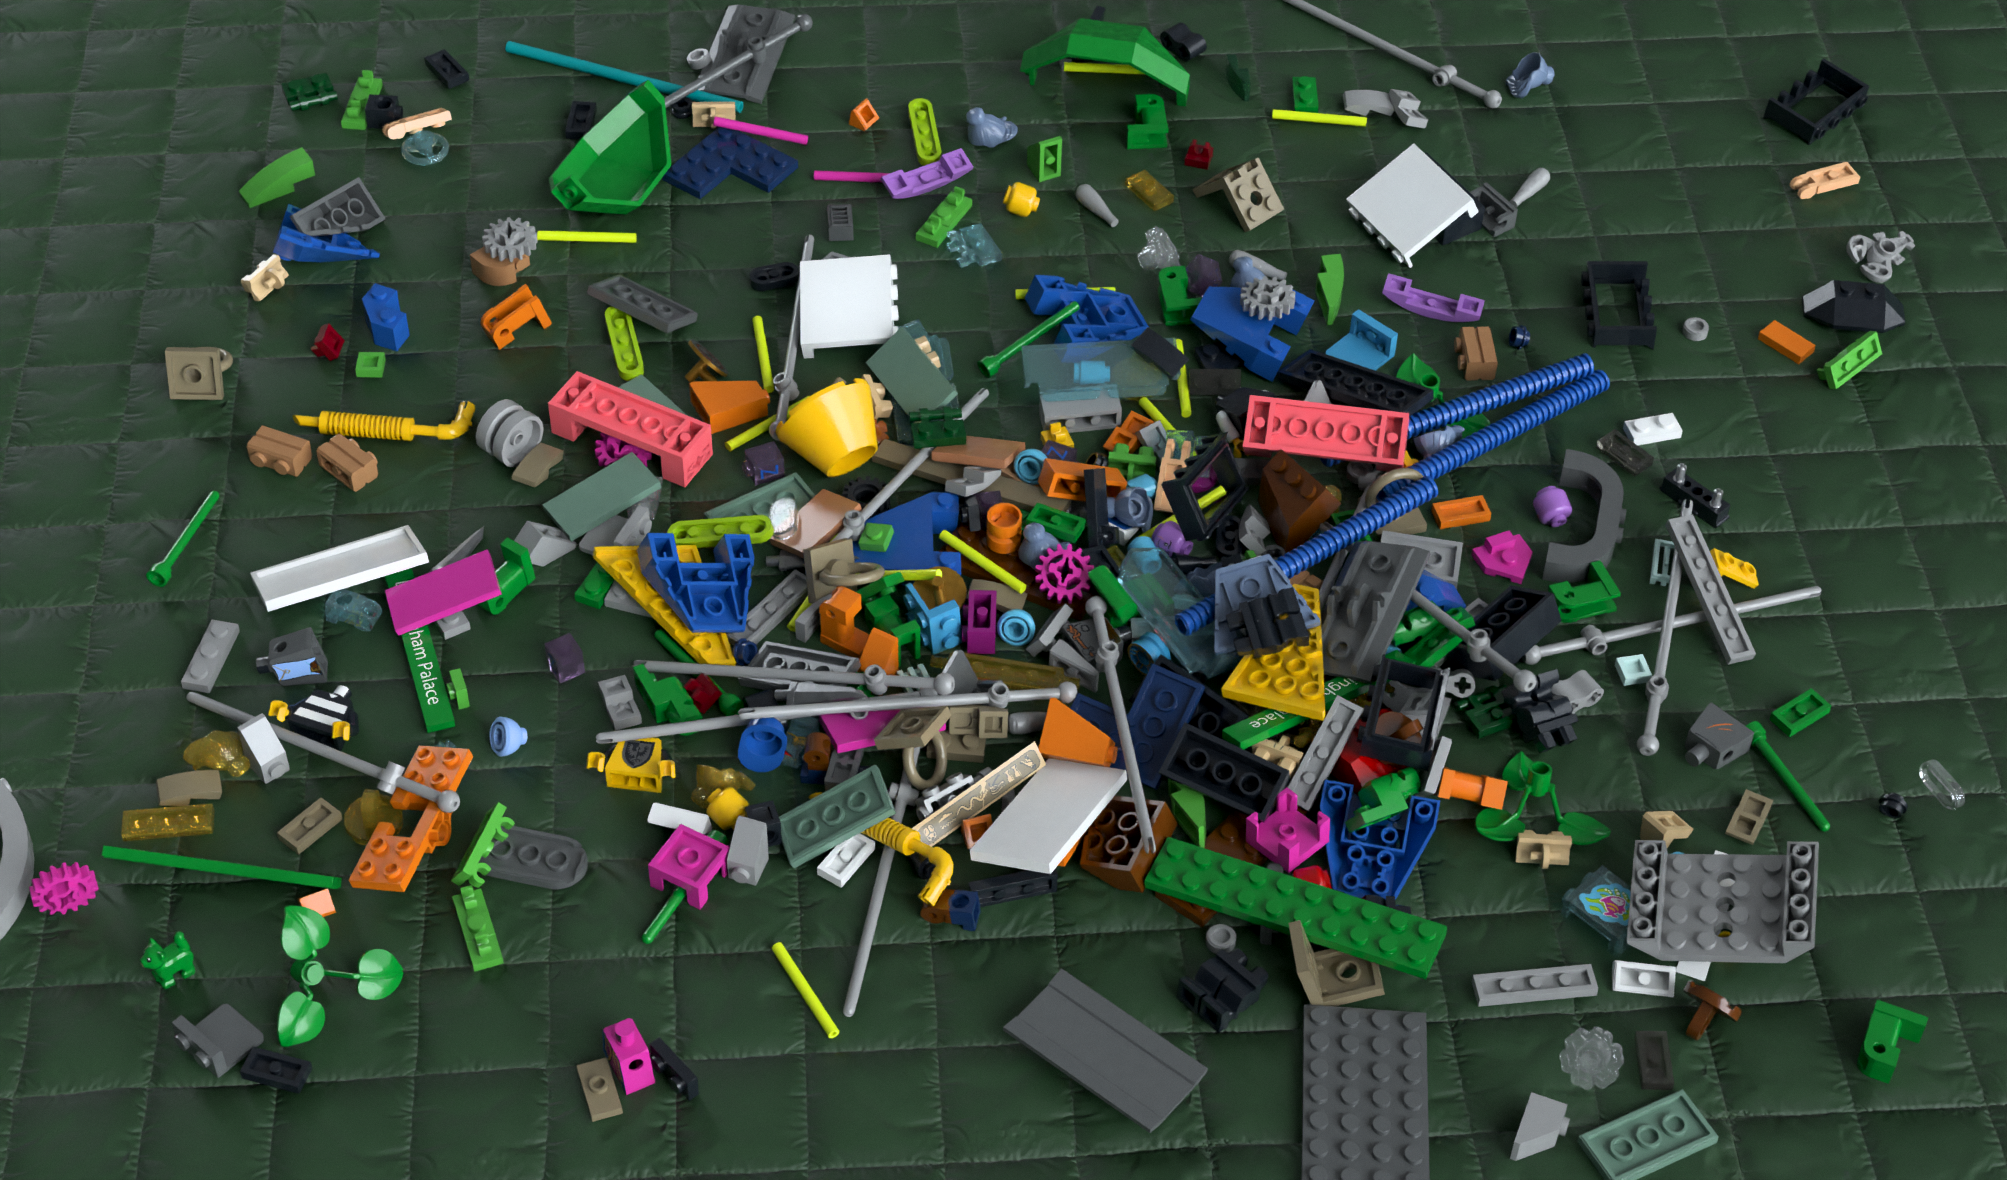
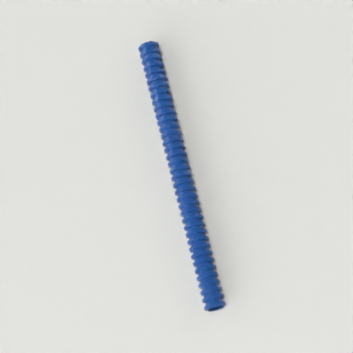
[1320,353,1594,467]
[1376,369,1610,501]
[1174,476,1438,636]

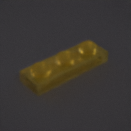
[121,803,214,841]

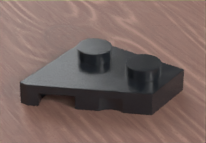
[1194,342,1245,387]

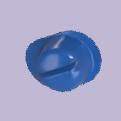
[738,718,787,772]

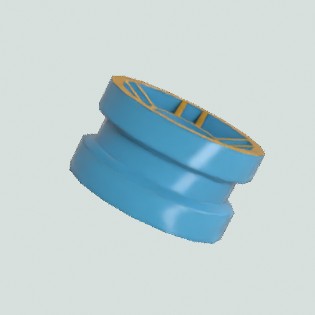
[1127,632,1171,675]

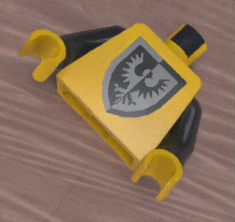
[586,737,676,793]

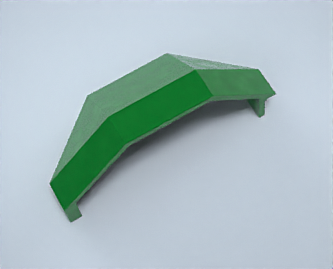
[1020,18,1190,106]
[549,80,671,215]

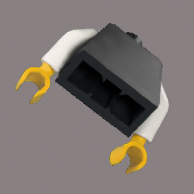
[1215,387,1275,458]

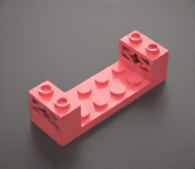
[548,371,713,487]
[1243,395,1409,472]

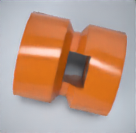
[986,503,1022,554]

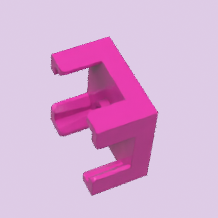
[1246,788,1330,873]
[648,824,730,910]

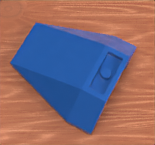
[1320,780,1440,900]

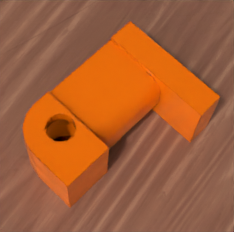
[480,284,552,350]
[819,586,870,660]
[1433,767,1508,810]

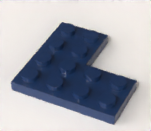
[663,127,798,199]
[1070,663,1205,790]

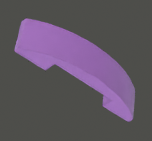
[881,148,973,199]
[1382,273,1485,322]

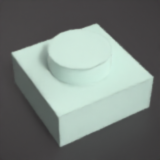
[1615,654,1652,686]

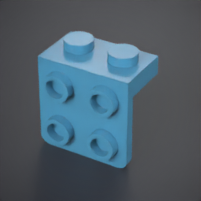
[1326,309,1398,371]
[903,583,963,655]

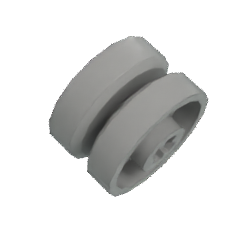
[476,399,544,467]

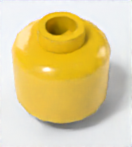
[1003,182,1040,217]
[706,787,749,830]

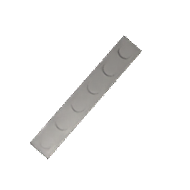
[1665,514,1756,665]

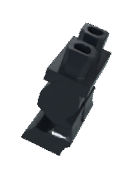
[1226,587,1309,659]
[1501,669,1579,754]
[1176,948,1269,1033]

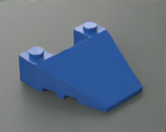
[1025,275,1149,365]
[1190,287,1315,382]
[852,492,961,586]
[637,533,755,633]

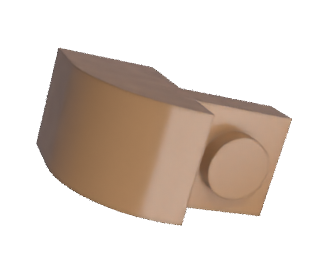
[470,247,530,286]

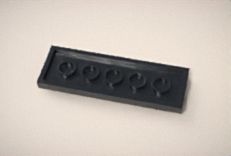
[1278,349,1434,417]

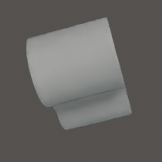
[1430,666,1475,698]
[1551,670,1604,714]

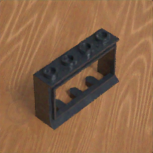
[1763,59,1869,145]
[1581,261,1657,350]
[1161,432,1249,541]
[1356,654,1451,771]

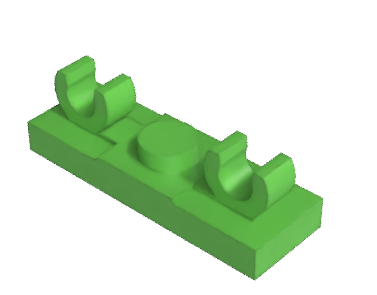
[341,70,383,130]
[916,186,972,248]
[1817,331,1882,389]
[451,802,515,888]
[452,885,504,972]

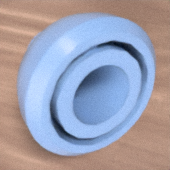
[489,717,527,757]

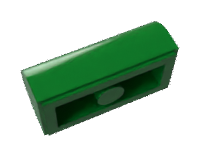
[1088,565,1137,623]

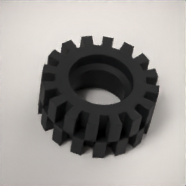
[842,476,891,519]

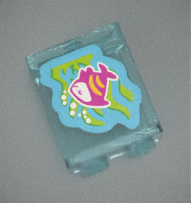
[1561,865,1631,958]

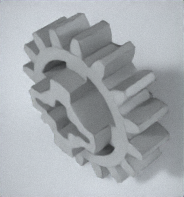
[482,217,538,262]
[1240,276,1295,320]

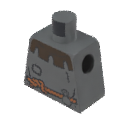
[1062,617,1132,673]

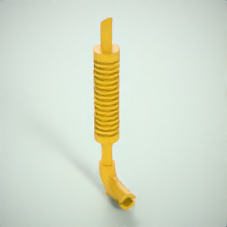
[292,401,476,441]
[809,792,954,907]

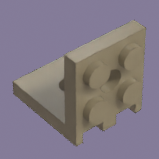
[1192,157,1284,232]
[1288,920,1385,1006]

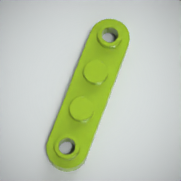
[908,98,941,166]
[605,306,644,381]
[667,515,774,548]

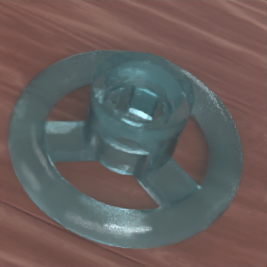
[401,130,449,165]

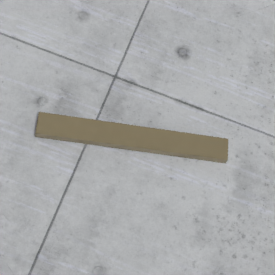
[872,439,1071,512]

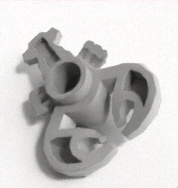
[1846,231,1915,283]

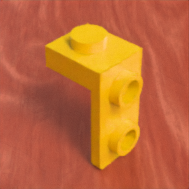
[1710,548,1759,589]

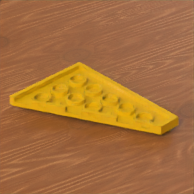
[592,545,736,666]
[1221,584,1326,721]

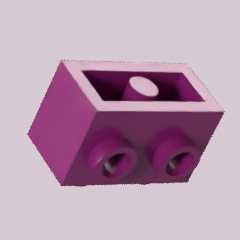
[962,590,997,654]

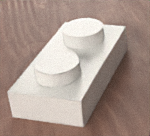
[1623,413,1683,446]
[817,833,875,888]

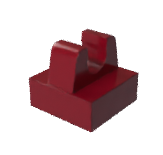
[1185,139,1214,170]
[311,323,345,361]
[683,673,723,714]

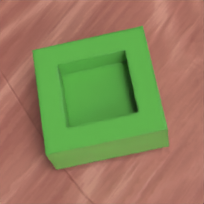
[355,352,386,378]
[858,523,894,552]
[446,668,470,709]

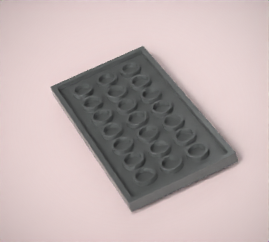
[1301,1004,1430,1180]

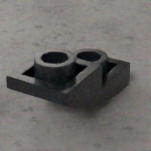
[1130,327,1189,379]

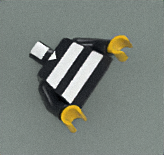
[268,685,359,751]

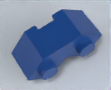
[362,283,410,351]

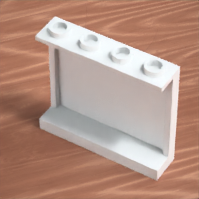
[1346,144,1478,268]
[800,254,899,359]

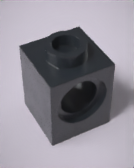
[365,94,403,129]
[745,800,782,847]

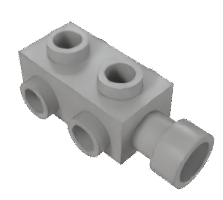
[914,767,993,821]

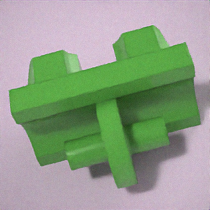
[1108,443,1157,481]

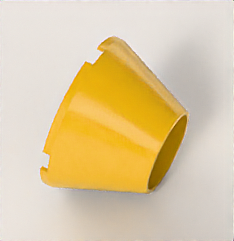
[775,378,878,477]

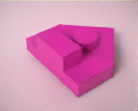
[1471,531,1533,584]

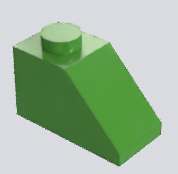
[1027,136,1062,182]

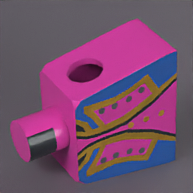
[602,1018,655,1095]

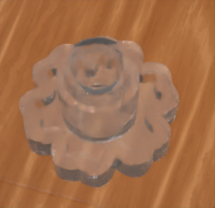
[1137,226,1181,271]
[1559,1026,1625,1090]

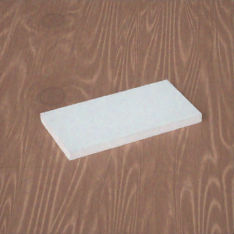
[250,525,429,612]
[970,758,1127,874]

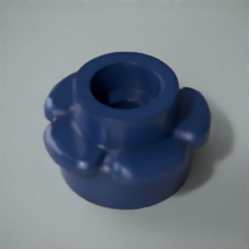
[1509,325,1530,350]
[732,638,758,666]

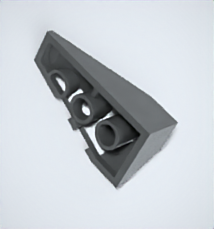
[289,177,385,237]

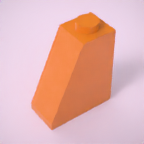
[689,381,770,434]
[1038,697,1117,768]

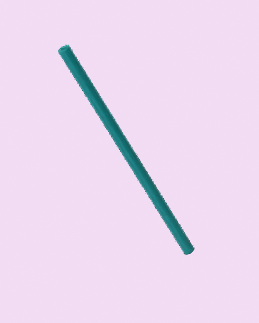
[506,41,743,113]

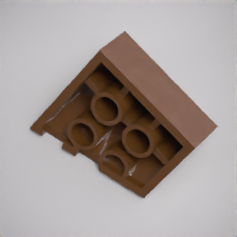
[1258,449,1342,553]
[1080,795,1178,893]

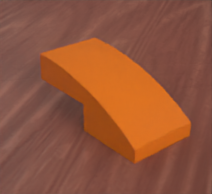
[1103,411,1154,454]

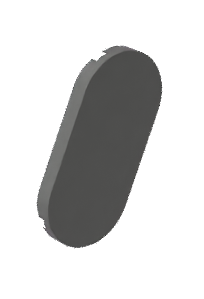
[478,826,588,889]

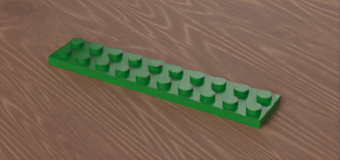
[1144,837,1447,980]

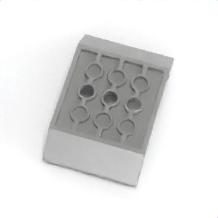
[1627,840,1819,963]

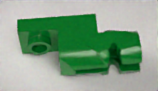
[1020,503,1086,544]
[1391,600,1475,647]
[633,664,703,736]
[1345,767,1421,833]

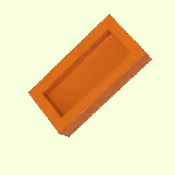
[1758,320,1816,364]
[1431,495,1491,529]

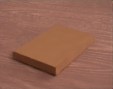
[931,436,1025,469]
[769,489,862,558]

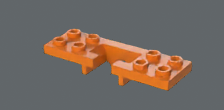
[349,745,473,892]

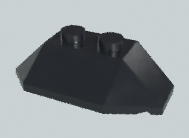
[1802,280,1905,333]

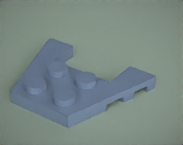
[1214,554,1321,656]

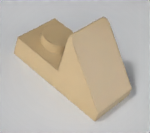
[1640,811,1693,848]

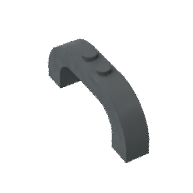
[1542,449,1627,583]

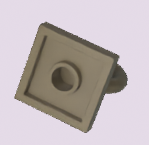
[165,347,233,400]
[1357,468,1427,542]
[803,538,885,604]
[874,706,952,791]

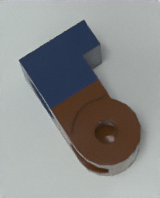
[800,732,832,785]
[920,889,981,931]

